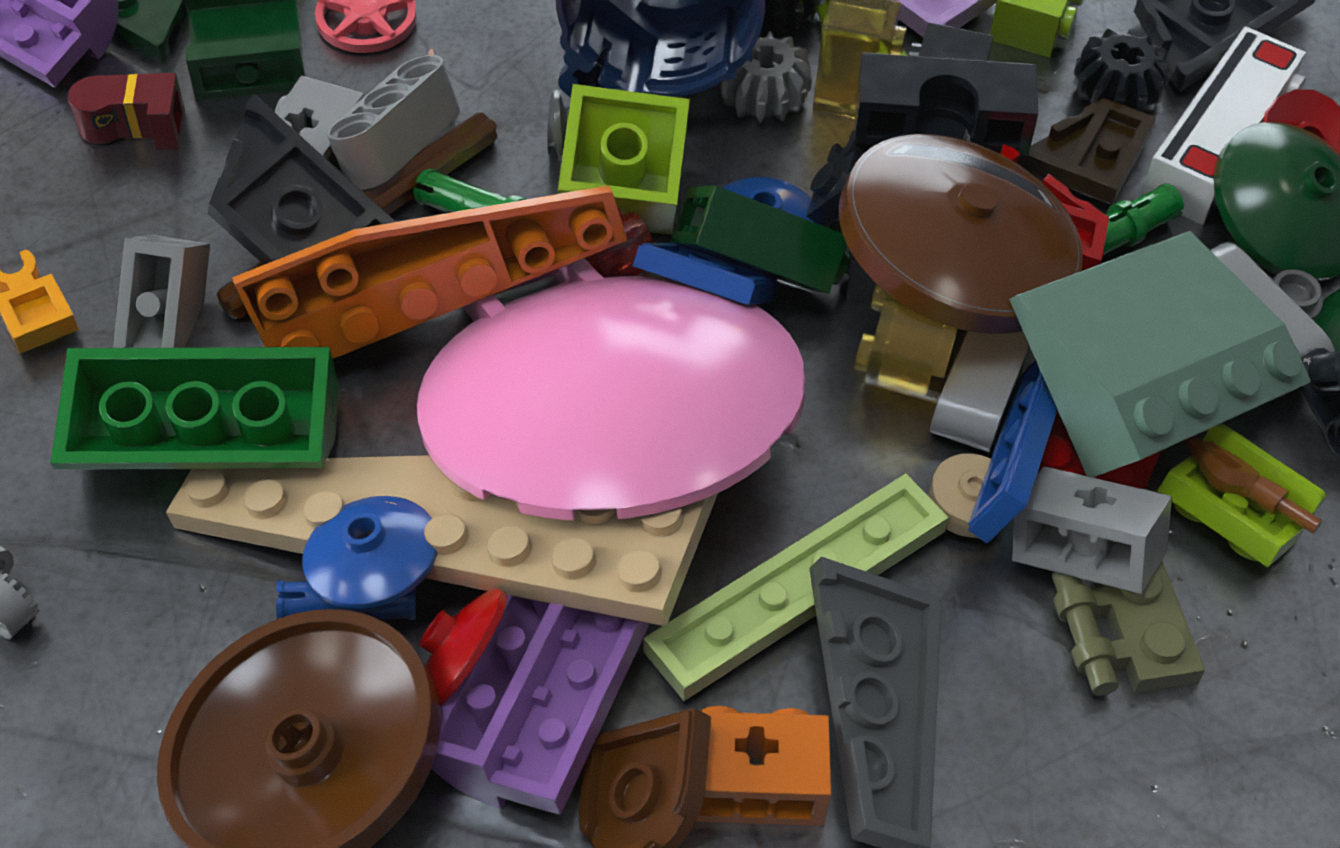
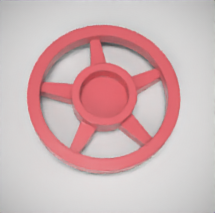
[315,0,417,53]

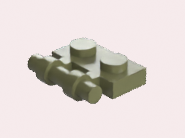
[1052,560,1205,696]

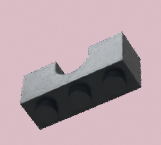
[854,52,1039,156]

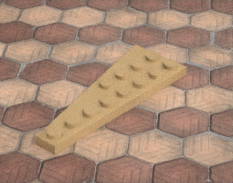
[166,455,718,626]

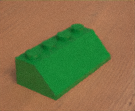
[50,347,339,470]

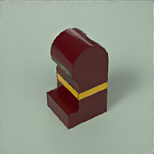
[68,73,185,150]

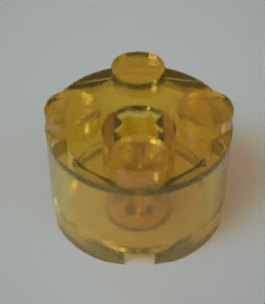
[854,284,958,404]

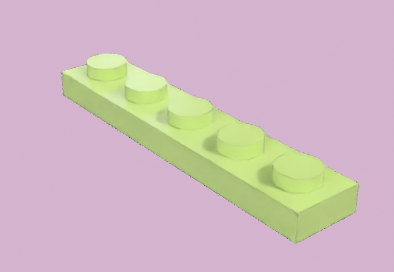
[643,473,949,701]

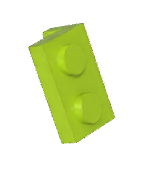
[1158,423,1326,567]

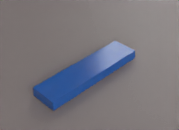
[968,360,1058,543]

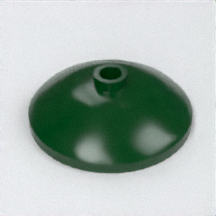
[1214,122,1340,283]

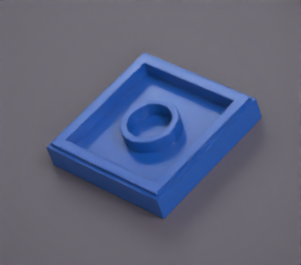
[633,243,780,305]

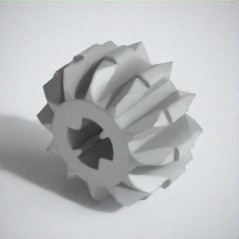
[720,31,813,124]

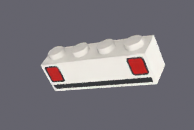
[1140,26,1306,225]

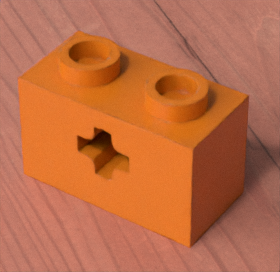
[696,706,831,826]

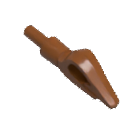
[1185,435,1323,534]

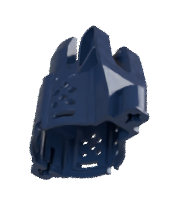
[556,0,765,98]

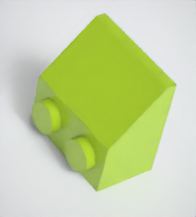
[558,84,690,235]

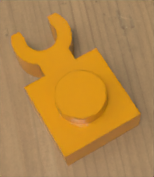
[0,250,79,354]

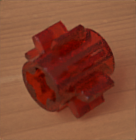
[585,207,653,278]

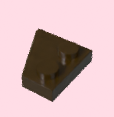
[1017,98,1156,205]

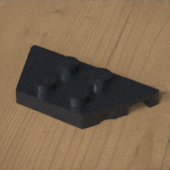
[1134,0,1316,91]
[208,94,395,265]

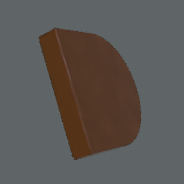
[579,708,711,848]

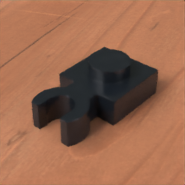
[806,129,873,227]

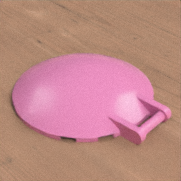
[417,258,805,521]

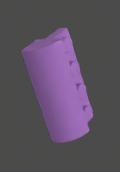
[0,0,118,88]
[431,595,650,815]

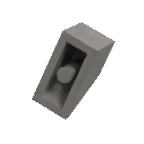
[113,234,210,348]

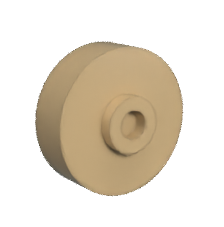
[928,454,991,538]

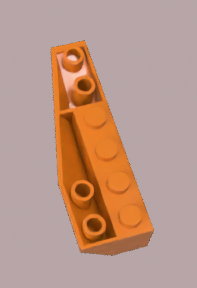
[232,186,628,359]

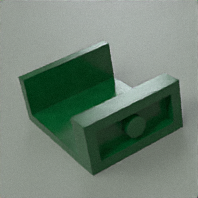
[185,0,306,101]

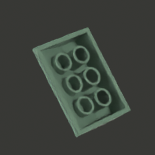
[1009,231,1311,478]

